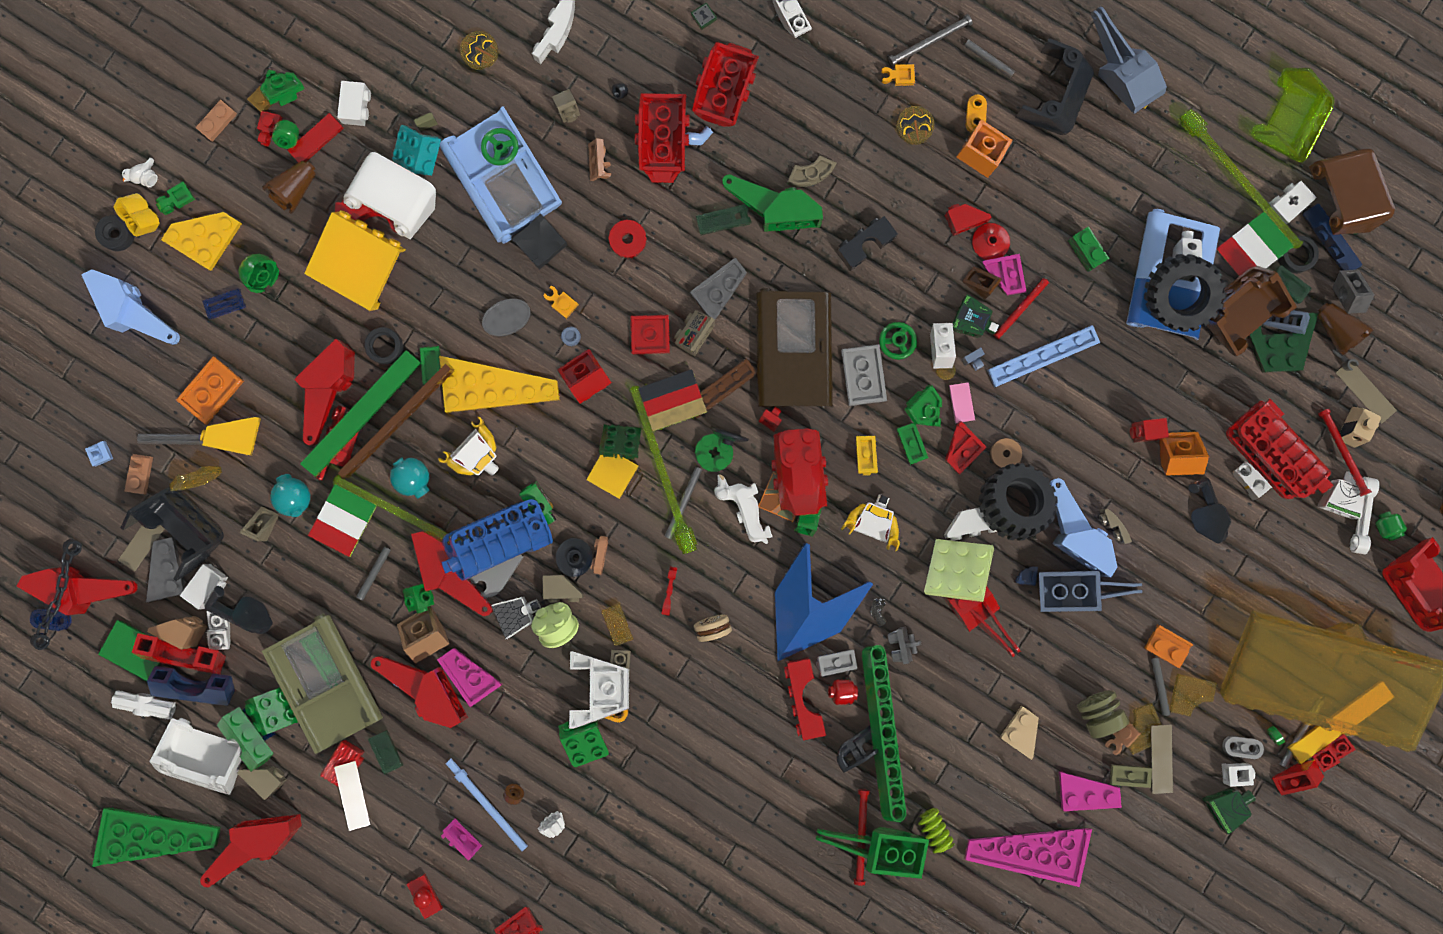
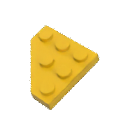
[161,212,242,271]

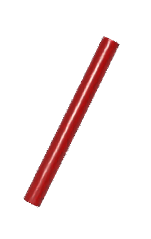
[993,278,1049,339]

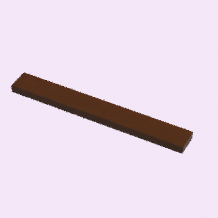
[338,364,454,478]

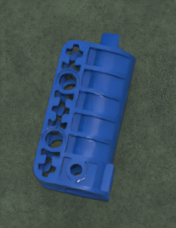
[441,499,553,581]

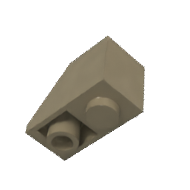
[552,89,580,123]
[543,575,584,603]

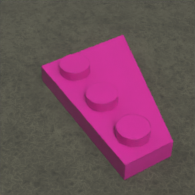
[437,648,503,707]
[1059,771,1122,811]

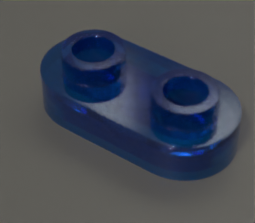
[30,609,72,631]

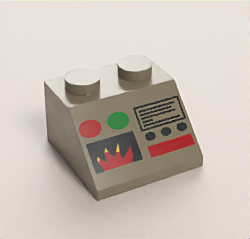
[674,310,715,357]

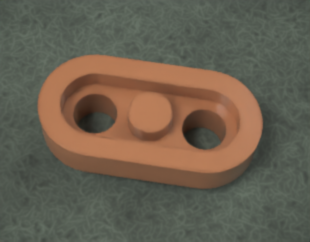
[591,536,608,575]

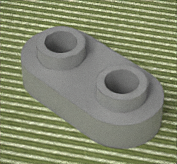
[1222,736,1264,759]

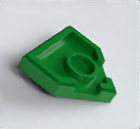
[260,70,304,106]
[904,385,942,427]

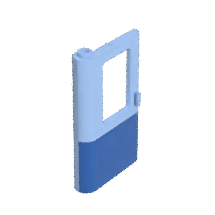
[1126,209,1220,340]

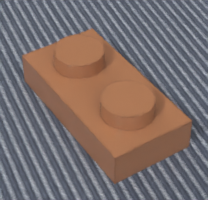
[196,100,237,142]

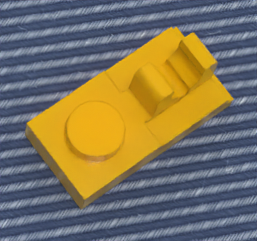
[856,436,878,475]

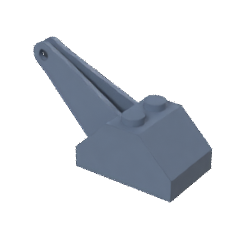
[1091,7,1167,114]
[1039,571,1142,612]

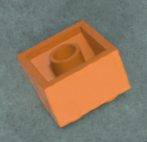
[956,119,1013,178]
[1159,432,1209,476]

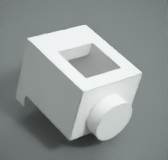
[1222,763,1255,787]

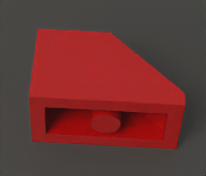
[945,204,992,236]
[1272,759,1324,796]

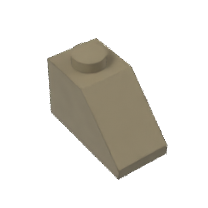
[237,766,287,800]

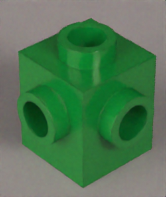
[403,584,435,614]

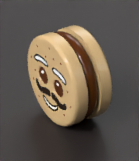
[694,615,732,642]

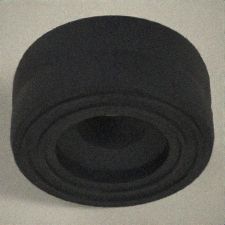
[95,215,135,251]

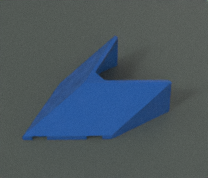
[775,543,873,661]

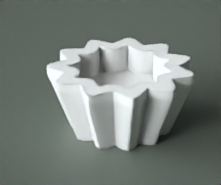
[538,811,565,838]

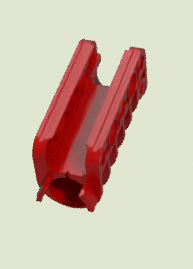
[1226,398,1334,499]

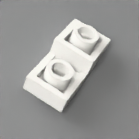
[207,611,230,650]

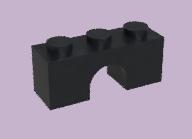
[837,216,898,271]

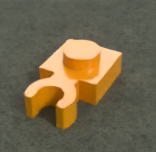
[881,64,915,86]
[543,286,579,319]

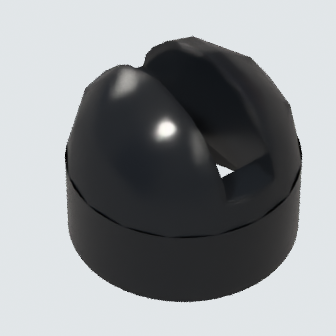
[612,83,628,100]

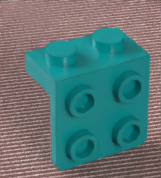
[393,125,441,176]

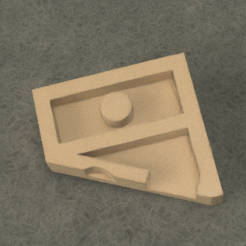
[1000,706,1039,760]

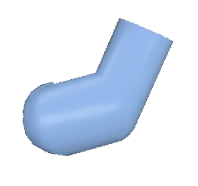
[686,126,713,145]

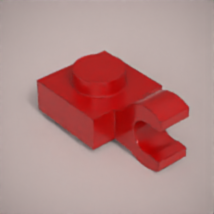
[257,111,282,147]

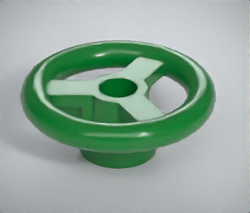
[481,128,519,166]
[879,322,917,360]

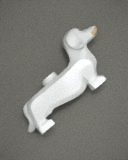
[714,474,772,544]

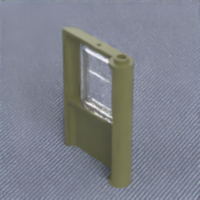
[262,613,383,754]

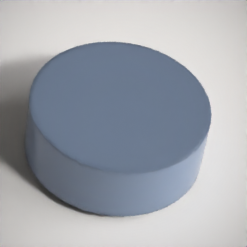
[561,327,581,347]

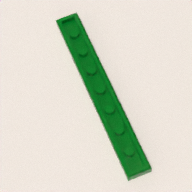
[300,351,421,477]

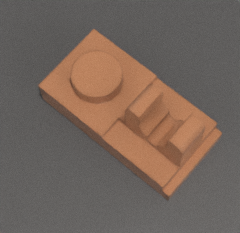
[588,138,611,181]
[125,454,153,495]

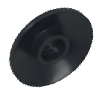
[712,428,749,446]
[556,538,593,577]

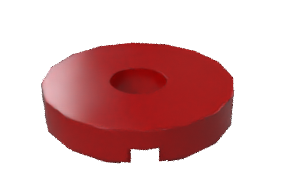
[609,220,647,258]

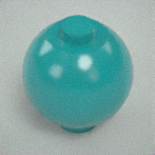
[390,457,430,499]
[270,474,311,517]

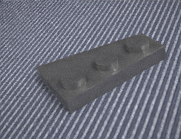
[690,258,747,320]
[146,537,186,602]

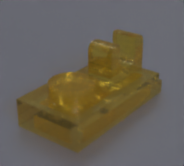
[602,604,633,646]

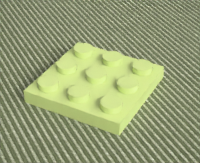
[924,539,994,602]

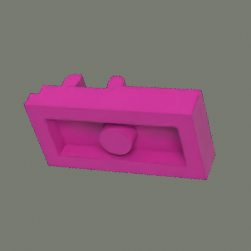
[441,819,482,861]

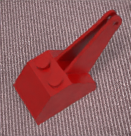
[294,339,355,446]
[411,531,493,616]
[16,567,138,616]
[943,586,1021,657]
[371,656,468,728]
[200,814,302,887]

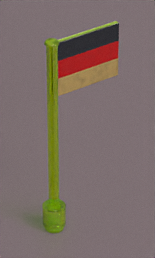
[629,369,707,554]

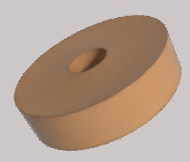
[990,438,1022,468]

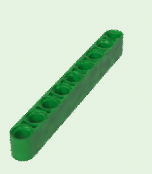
[862,645,906,822]

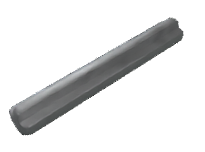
[137,434,203,445]

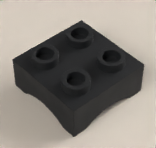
[512,213,568,270]

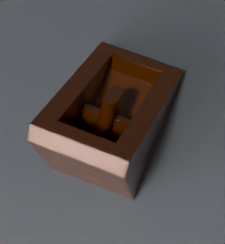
[962,267,1002,300]

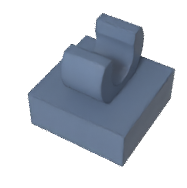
[961,348,985,371]

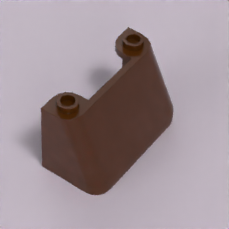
[1309,149,1395,235]
[1206,266,1297,356]

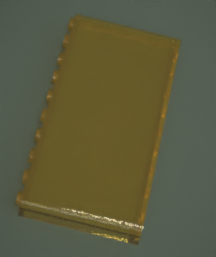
[1220,610,1443,752]

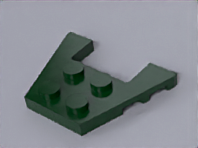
[1248,313,1318,373]

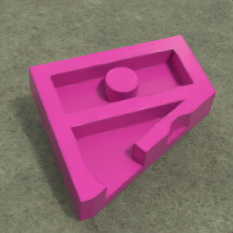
[982,254,1026,296]

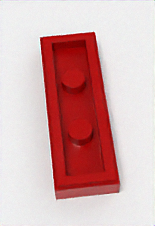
[287,113,344,163]

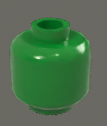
[272,120,299,149]
[1375,511,1407,541]

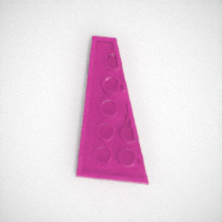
[964,828,1092,887]

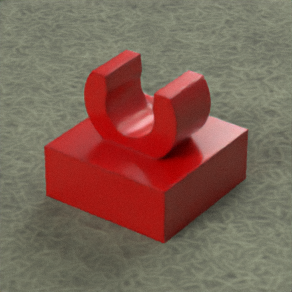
[758,407,782,432]

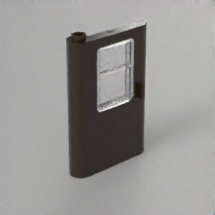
[756,288,833,408]

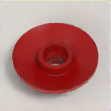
[972,223,1010,260]

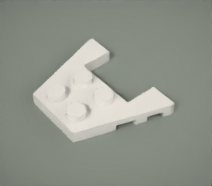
[569,651,629,729]

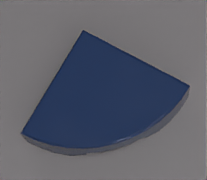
[1015,567,1038,586]

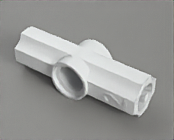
[111,691,176,719]

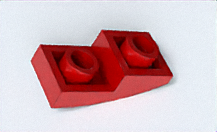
[1312,733,1356,772]

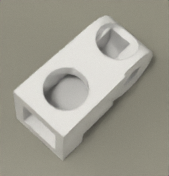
[1233,462,1272,500]

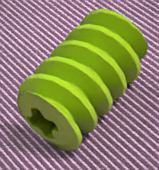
[918,808,955,854]

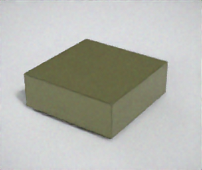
[414,112,438,131]

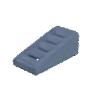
[1263,310,1310,334]

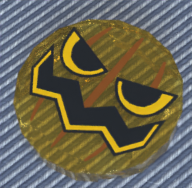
[460,31,499,70]
[896,106,934,145]

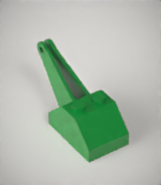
[722,174,823,232]
[815,827,929,879]

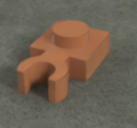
[1105,722,1141,755]

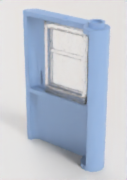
[440,107,562,244]

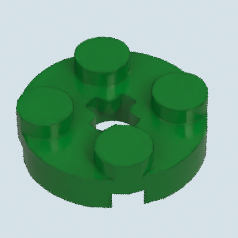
[695,434,733,472]

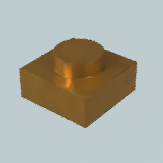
[247,86,273,112]

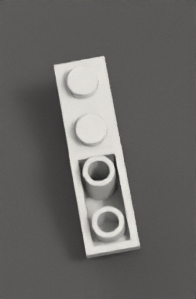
[532,0,575,64]

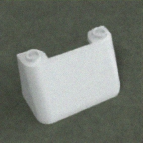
[344,152,436,239]
[150,718,242,795]

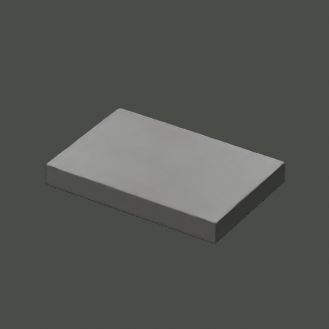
[841,344,887,406]

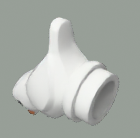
[122,158,158,187]

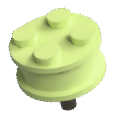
[531,602,579,648]

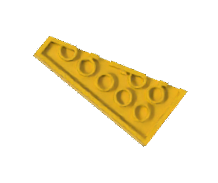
[439,356,560,413]

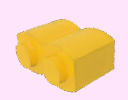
[113,193,160,237]

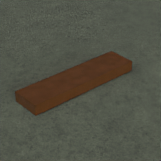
[695,358,757,419]

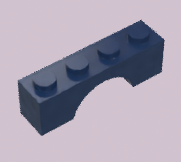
[147,666,235,706]

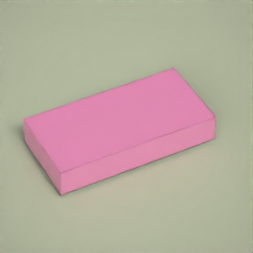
[949,382,975,424]

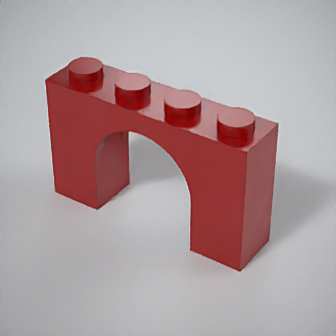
[132,633,226,675]

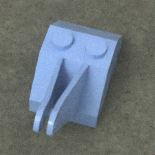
[81,270,180,345]
[1050,478,1117,577]

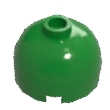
[238,254,279,293]

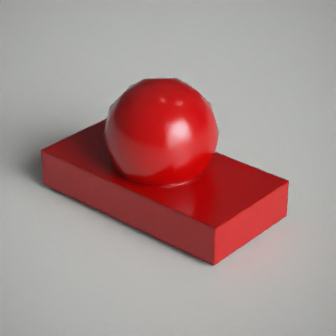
[406,874,443,919]

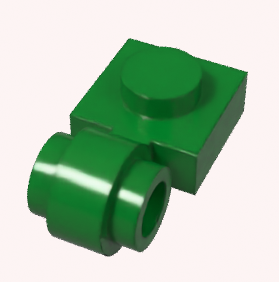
[156,182,195,215]

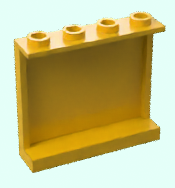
[304,210,406,311]

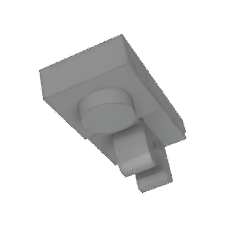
[816,650,857,676]

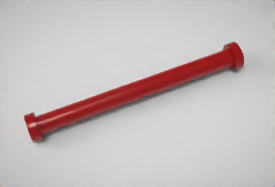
[1318,409,1372,497]
[854,789,870,886]

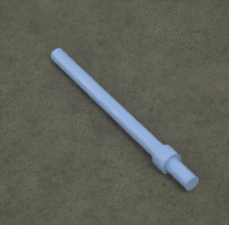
[446,758,527,851]

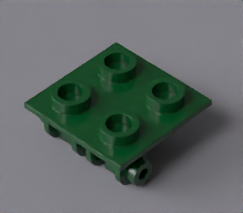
[599,424,642,460]

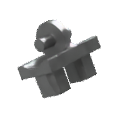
[888,627,922,664]

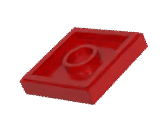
[631,315,670,355]

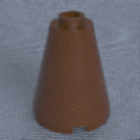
[262,161,316,214]
[1318,303,1374,356]

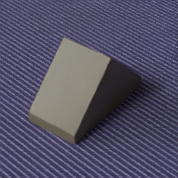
[240,506,279,541]

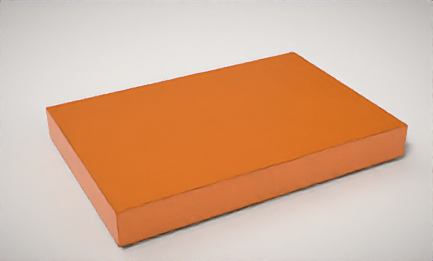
[176,356,244,425]

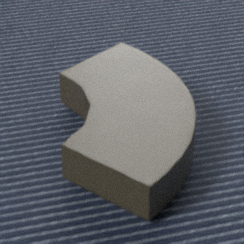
[787,156,837,187]

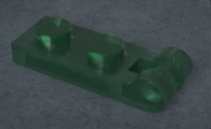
[696,204,752,236]

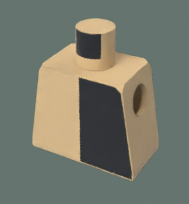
[1340,407,1381,448]

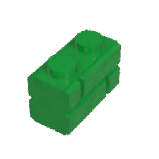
[1068,226,1109,272]

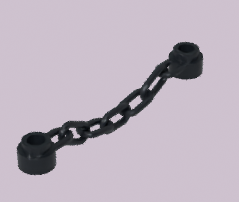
[30,539,82,650]

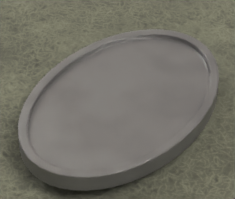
[482,299,531,337]

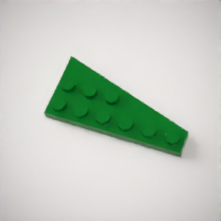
[92,807,221,867]

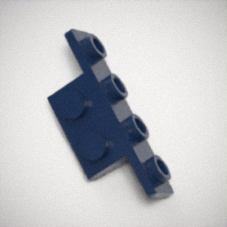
[1302,204,1362,271]

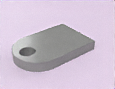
[469,554,524,598]

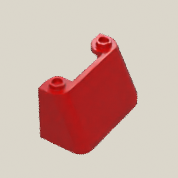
[1382,537,1443,632]

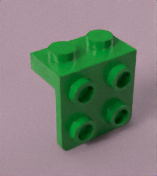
[245,688,298,736]
[558,720,609,767]

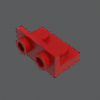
[494,907,543,934]

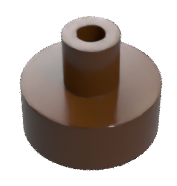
[503,784,524,805]

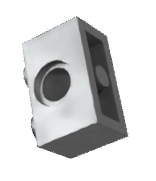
[1332,269,1374,314]

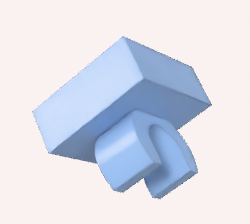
[85,441,113,467]

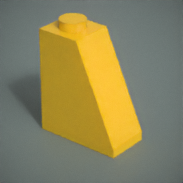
[200,417,261,456]

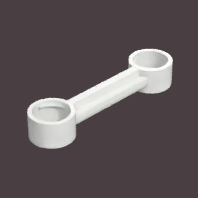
[1350,477,1379,554]

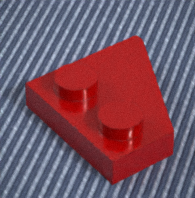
[945,421,986,474]

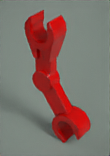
[661,566,677,616]

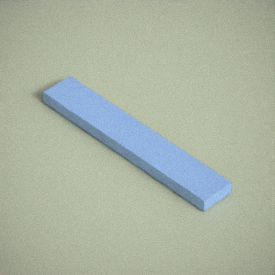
[987,325,1100,388]

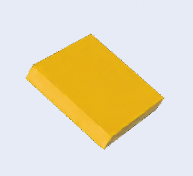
[586,454,639,499]

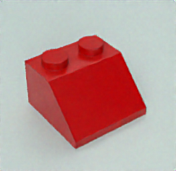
[558,349,612,404]

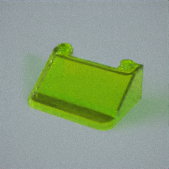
[1251,68,1335,162]

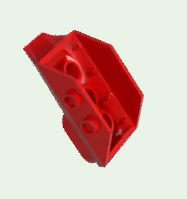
[692,42,759,127]
[635,93,689,183]
[771,429,828,516]

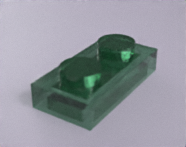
[1275,265,1312,304]
[368,730,403,775]

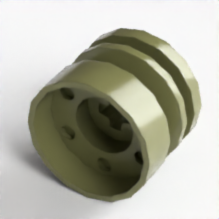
[1077,690,1129,738]

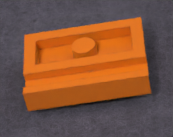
[1144,624,1193,669]

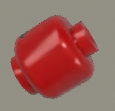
[828,679,858,705]

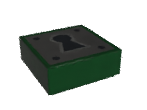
[691,3,717,30]

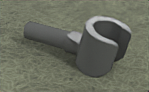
[1332,348,1359,371]

